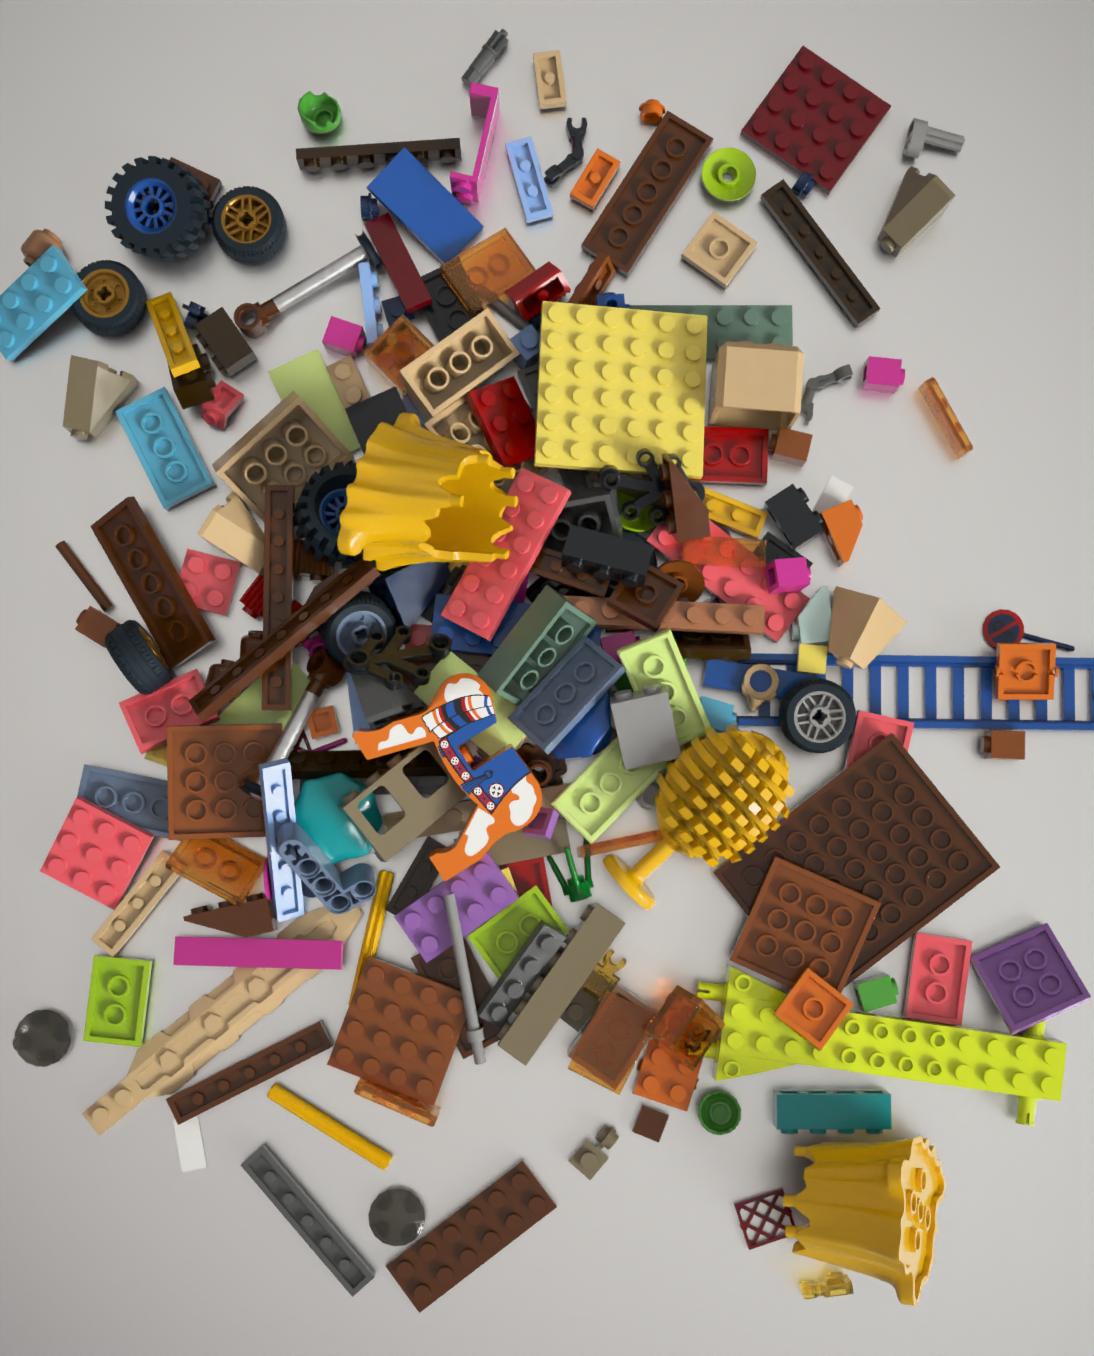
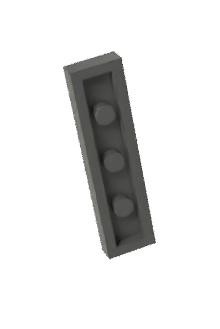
[477,920,566,1028]

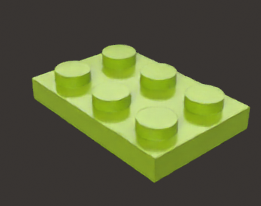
[467,885,570,979]
[83,955,153,1047]

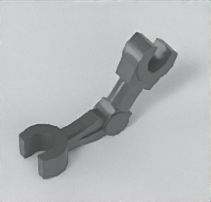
[801,364,853,424]

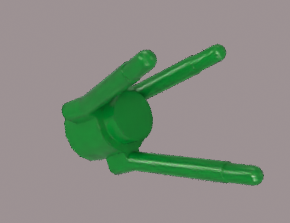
[547,837,594,902]

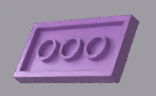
[394,851,520,963]

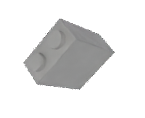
[609,683,681,770]

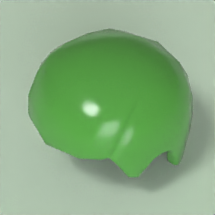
[298,91,342,134]
[698,1091,741,1135]

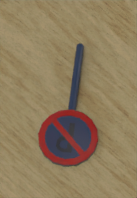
[982,609,1075,651]

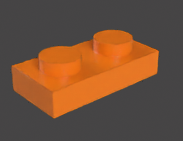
[570,148,621,211]

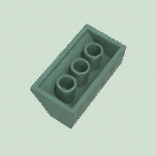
[477,585,598,706]

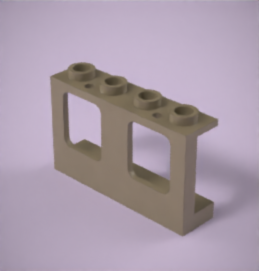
[339,741,467,862]

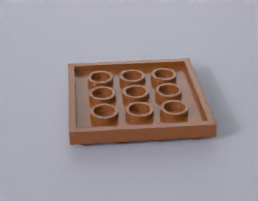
[167,723,282,840]
[729,855,881,993]
[327,956,475,1106]

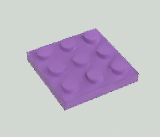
[970,923,1091,1035]

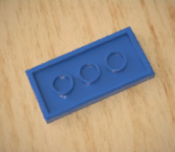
[366,147,484,265]

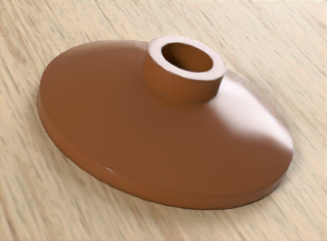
[657,560,705,602]

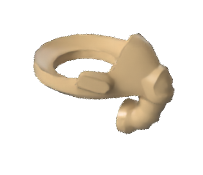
[741,664,779,712]

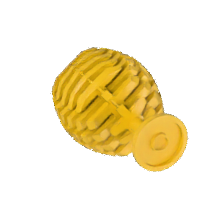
[603,724,795,910]

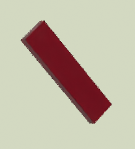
[364,212,433,314]

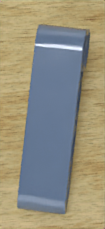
[277,822,376,914]

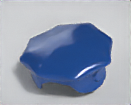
[550,690,612,759]

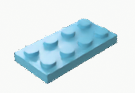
[0,245,88,361]
[115,387,215,510]

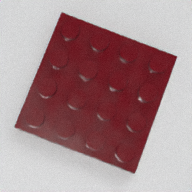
[740,46,891,195]

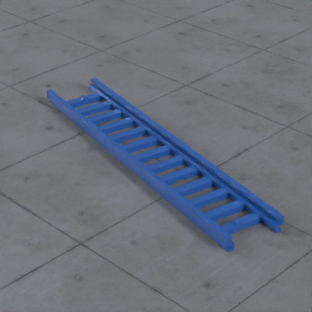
[736,653,1094,731]

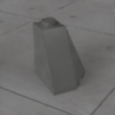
[351,652,424,728]

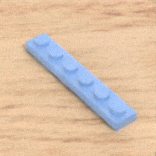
[259,758,305,922]

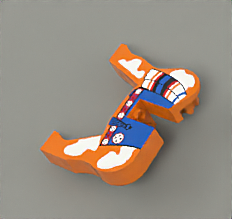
[352,673,542,881]

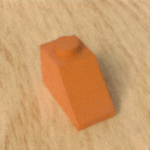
[820,499,863,567]

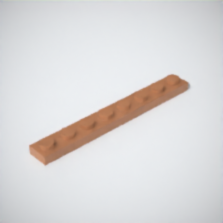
[563,595,765,635]

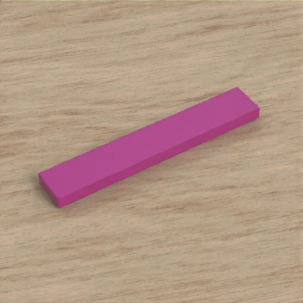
[173,936,344,970]

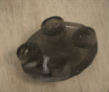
[13,1009,71,1067]
[368,1188,425,1246]

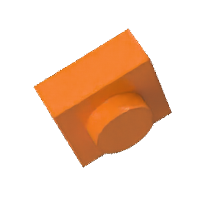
[308,705,340,740]

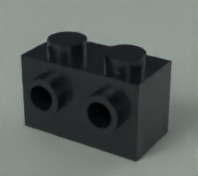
[764,484,825,551]

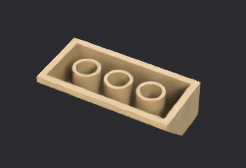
[399,308,520,422]

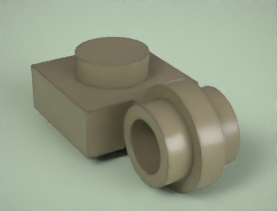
[568,1125,619,1180]

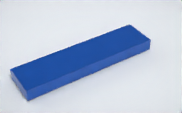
[702,659,818,698]

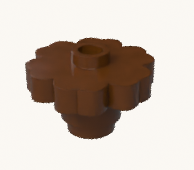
[516,743,567,787]

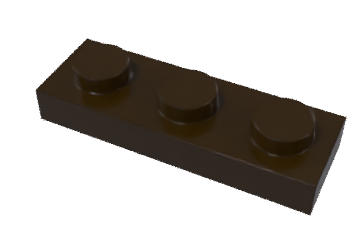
[385,836,447,915]

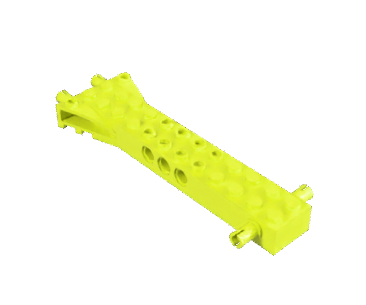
[688,964,1067,1126]

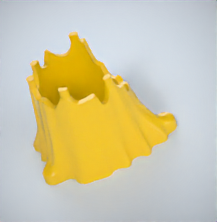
[337,412,518,571]
[783,1136,945,1306]

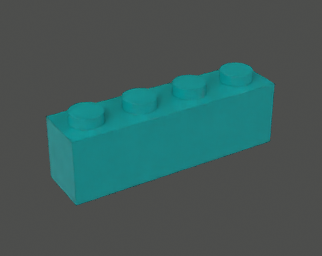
[773,1090,892,1134]

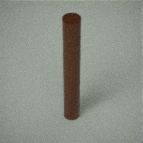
[55,541,114,612]

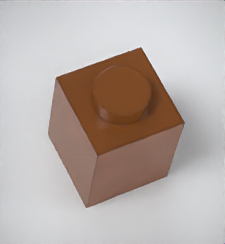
[768,427,813,467]
[75,606,121,648]
[980,730,1025,761]

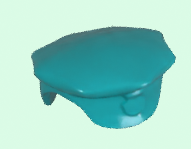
[294,773,383,864]

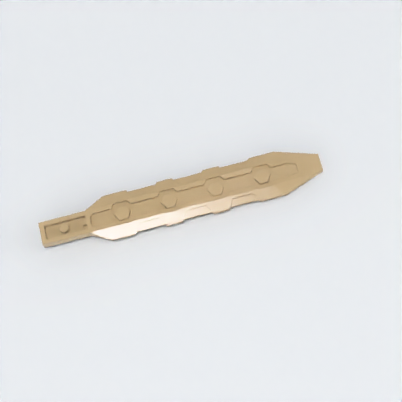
[82,906,363,1136]

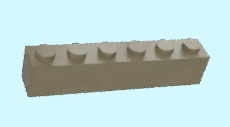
[497,902,626,1066]

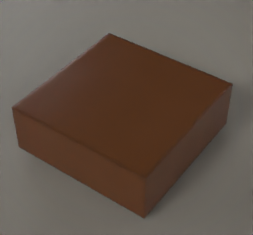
[632,1104,669,1142]

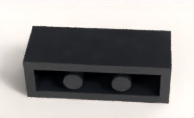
[561,525,654,588]

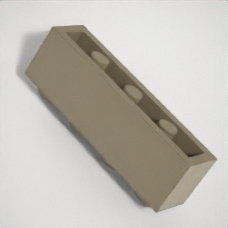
[454,816,571,865]

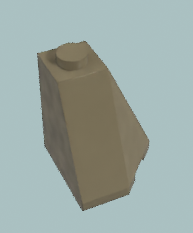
[877,166,956,257]
[63,355,139,440]

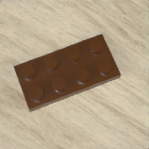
[411,937,510,1059]

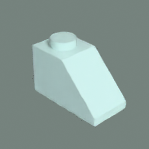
[791,585,832,647]

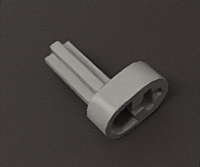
[903,118,965,158]

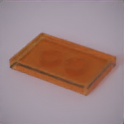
[439,227,536,314]
[165,838,266,907]
[568,989,658,1095]
[354,1078,441,1127]

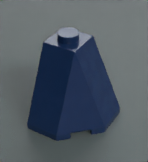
[368,562,451,627]

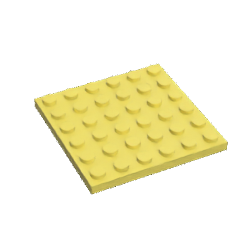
[534,301,708,479]

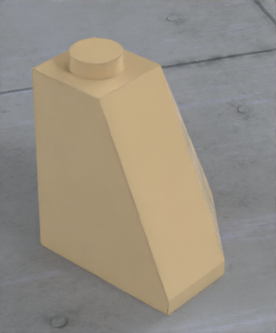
[197,491,264,577]
[828,586,906,670]

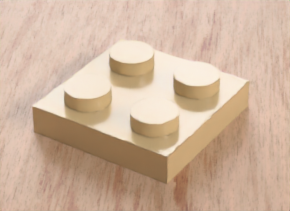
[681,211,758,288]

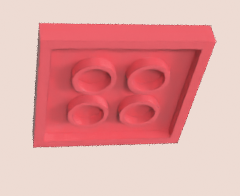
[40,796,155,910]

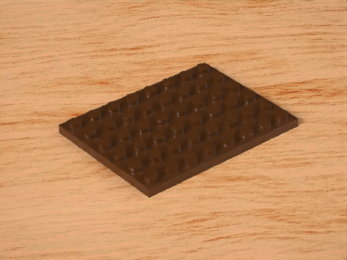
[713,733,1000,987]

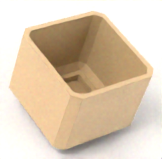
[708,341,804,431]

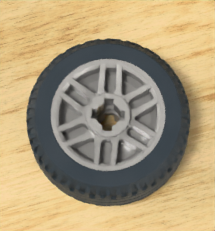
[779,678,856,753]

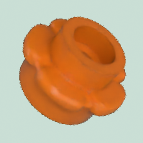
[639,99,666,125]

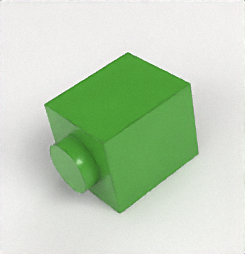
[852,973,899,1012]

